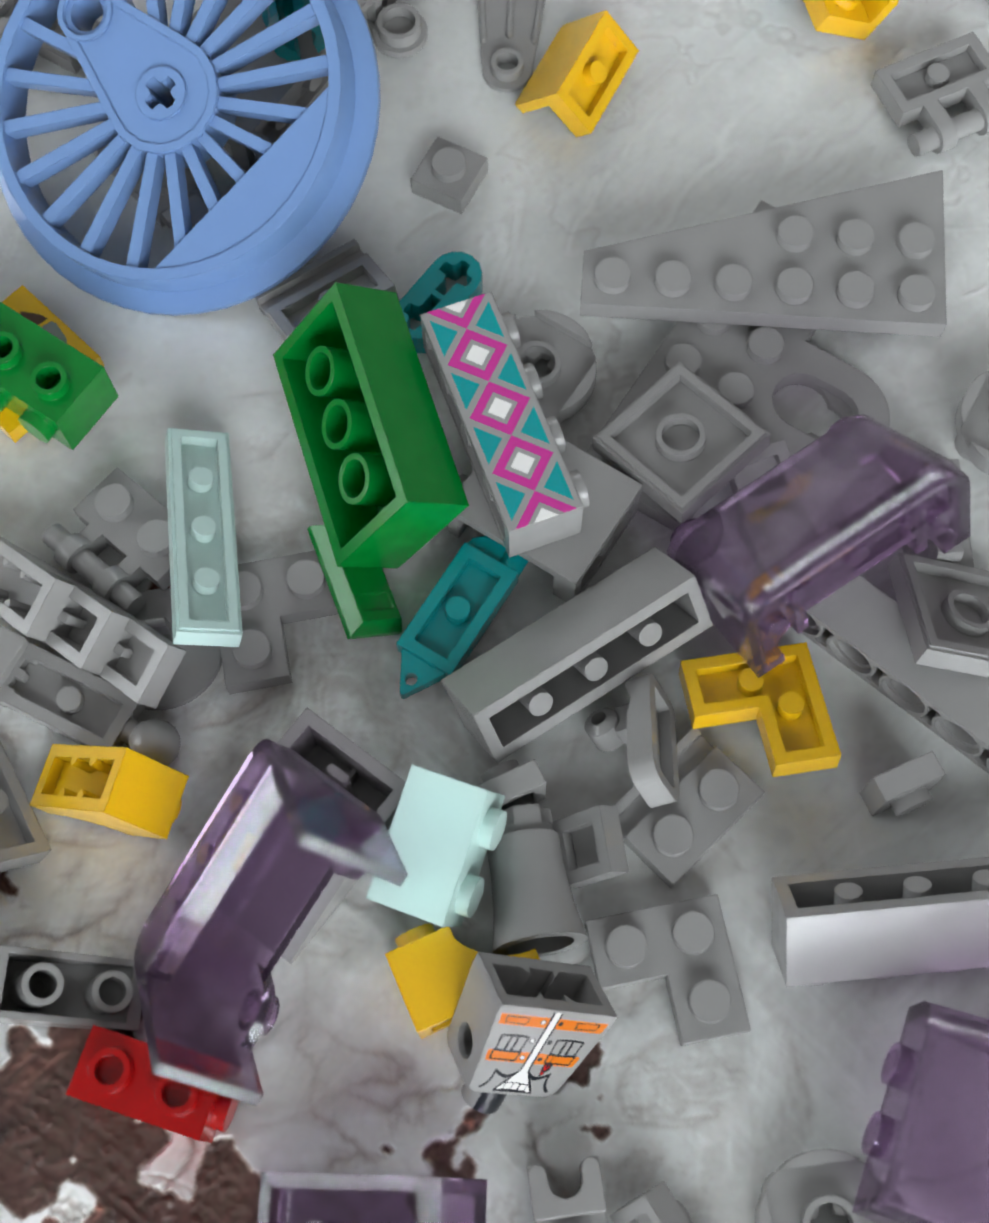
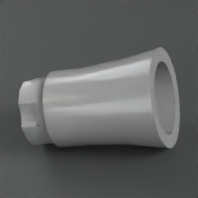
[487,804,588,957]

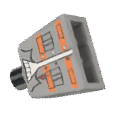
[447,952,617,1114]

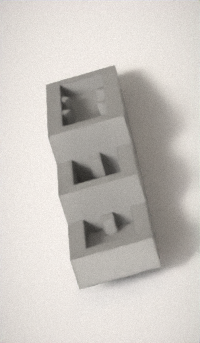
[0,536,187,709]

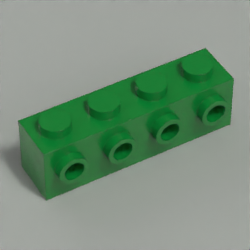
[0,302,119,450]

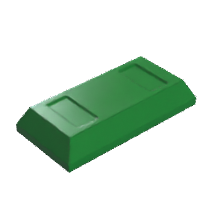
[307,524,402,640]

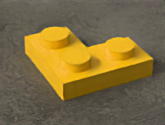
[678,642,842,778]

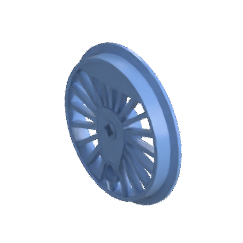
[0,0,381,316]

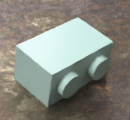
[366,764,507,927]

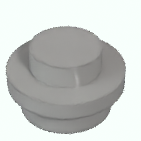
[372,3,428,58]

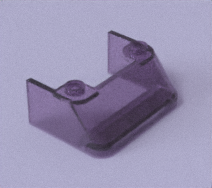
[134,739,408,1106]

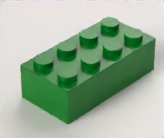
[273,282,469,569]

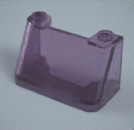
[667,414,971,678]

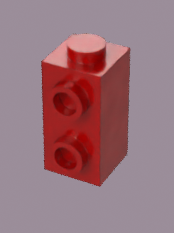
[65,1024,240,1143]

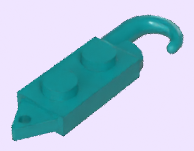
[396,536,529,699]

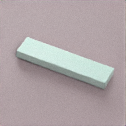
[165,428,243,647]

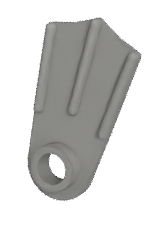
[478,0,545,93]

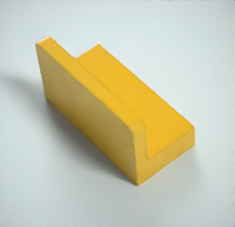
[515,10,639,138]

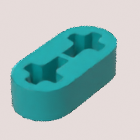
[399,251,483,353]

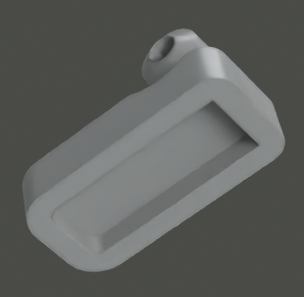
[584,673,680,808]

